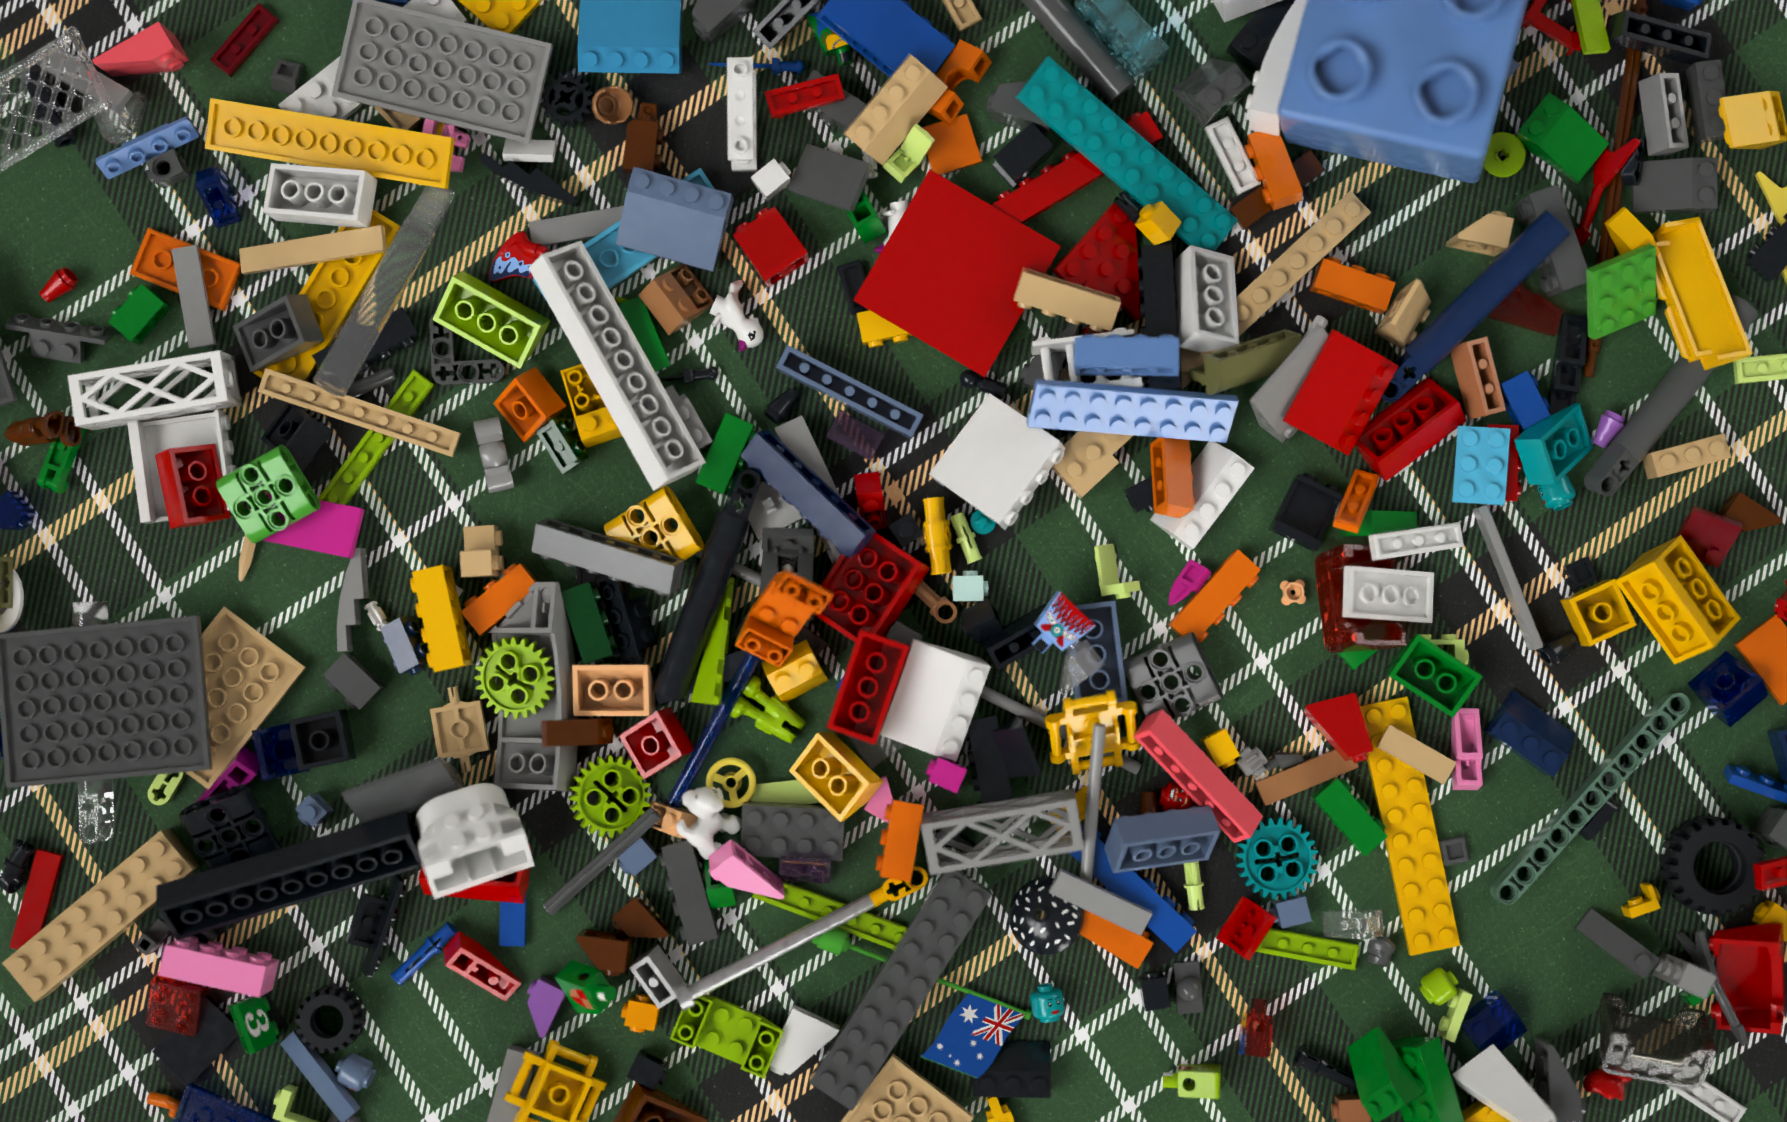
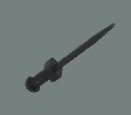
[658,366,719,384]

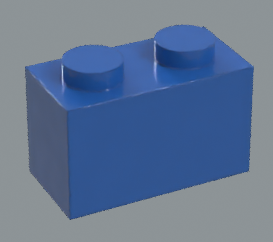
[1500,370,1551,431]

